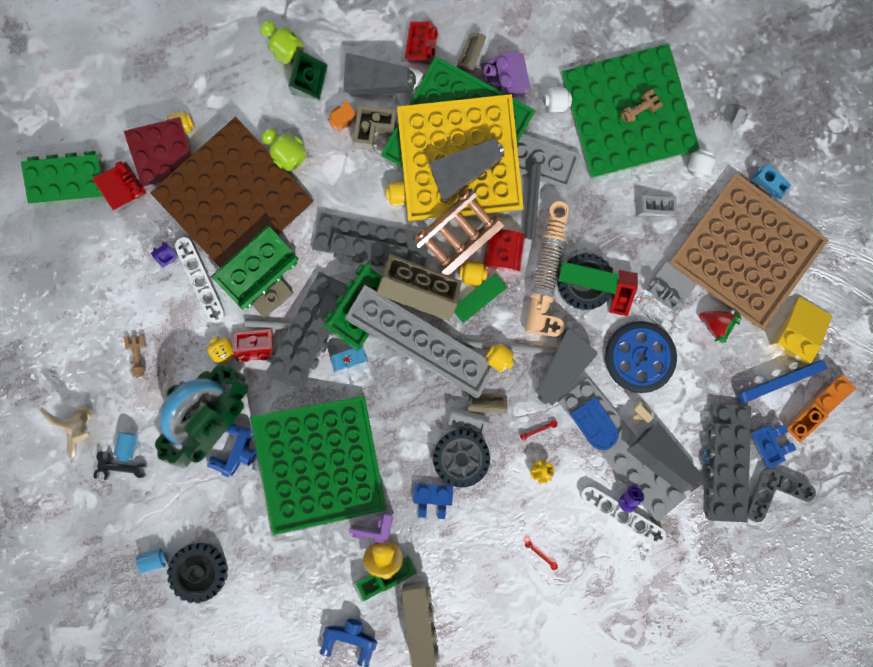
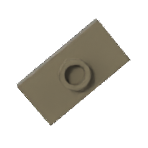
[456,34,486,71]
[253,280,293,319]
[468,394,507,414]

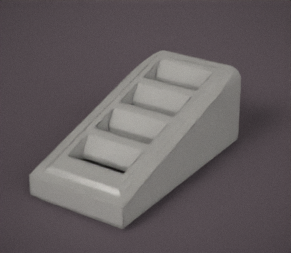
[636,195,677,216]

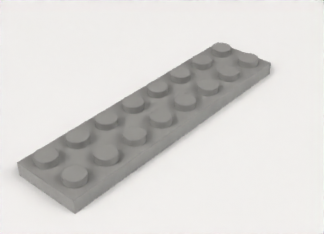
[517,134,582,191]
[345,285,494,398]
[558,377,687,522]

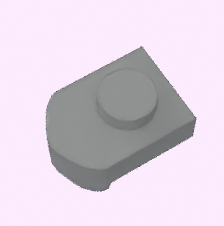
[720,104,748,128]

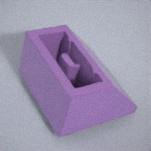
[482,51,531,97]

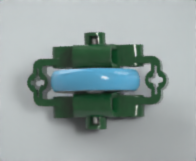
[155,364,249,469]

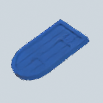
[570,397,618,450]

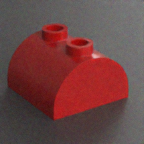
[483,229,525,274]

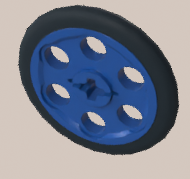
[605,321,677,393]

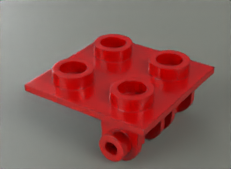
[92,161,147,211]

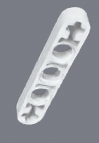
[175,237,226,324]
[580,486,666,545]

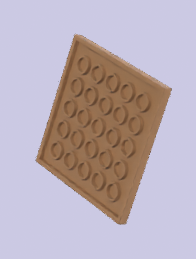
[669,173,829,331]

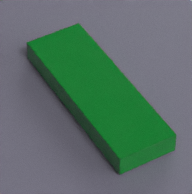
[558,262,619,294]
[454,273,507,323]

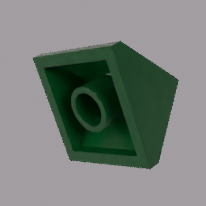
[288,50,328,100]

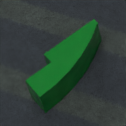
[352,556,417,601]

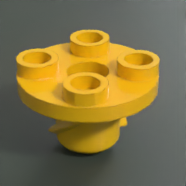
[363,541,403,579]

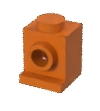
[327,99,357,132]

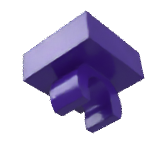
[151,242,179,268]

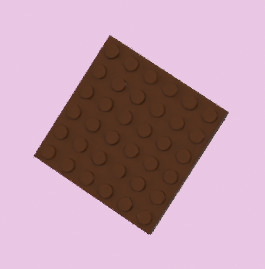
[150,116,314,267]

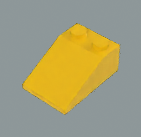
[770,296,832,365]

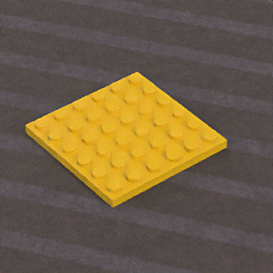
[397,94,524,222]

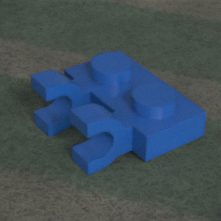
[751,424,797,469]
[413,483,453,519]

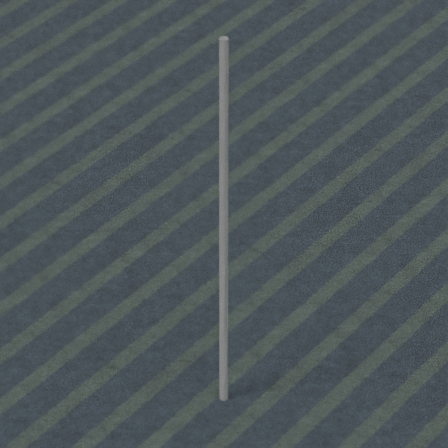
[245,319,556,355]

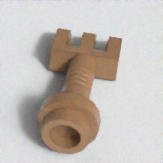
[621,89,663,123]
[124,334,146,377]

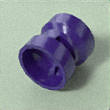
[618,486,645,513]

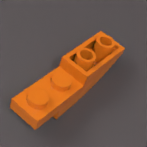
[786,374,857,443]

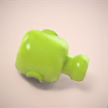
[259,19,305,65]
[261,128,307,171]

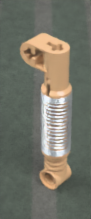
[525,201,569,338]

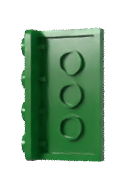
[21,151,103,204]
[211,225,299,310]
[323,262,391,351]

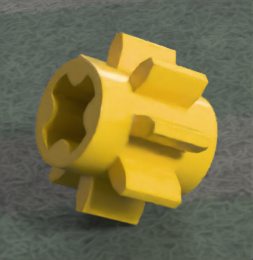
[530,459,554,484]

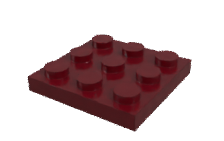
[124,117,193,187]

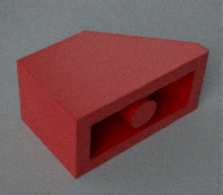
[609,270,638,316]

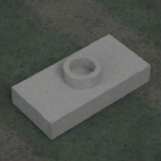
[448,407,490,435]

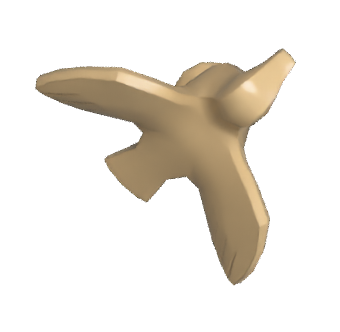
[39,406,93,458]

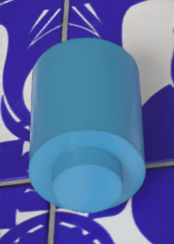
[113,432,138,462]
[136,548,168,574]

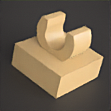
[632,400,654,424]

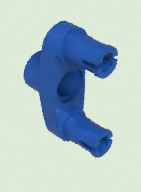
[207,423,256,478]
[319,618,377,667]

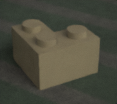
[353,105,397,151]

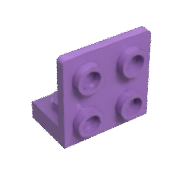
[348,511,394,543]

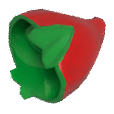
[698,311,741,343]

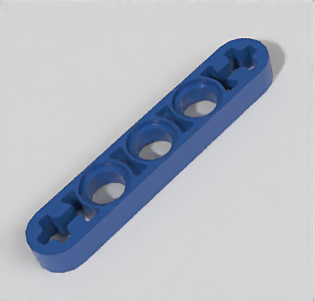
[737,359,828,403]

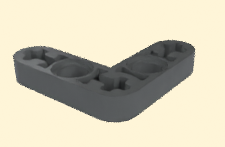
[748,468,816,523]

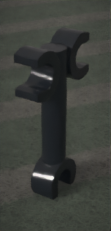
[93,451,147,480]

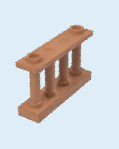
[414,188,504,275]

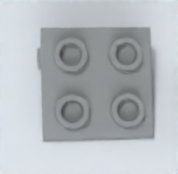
[644,261,697,314]

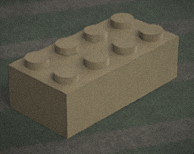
[376,254,462,321]
[402,582,440,667]

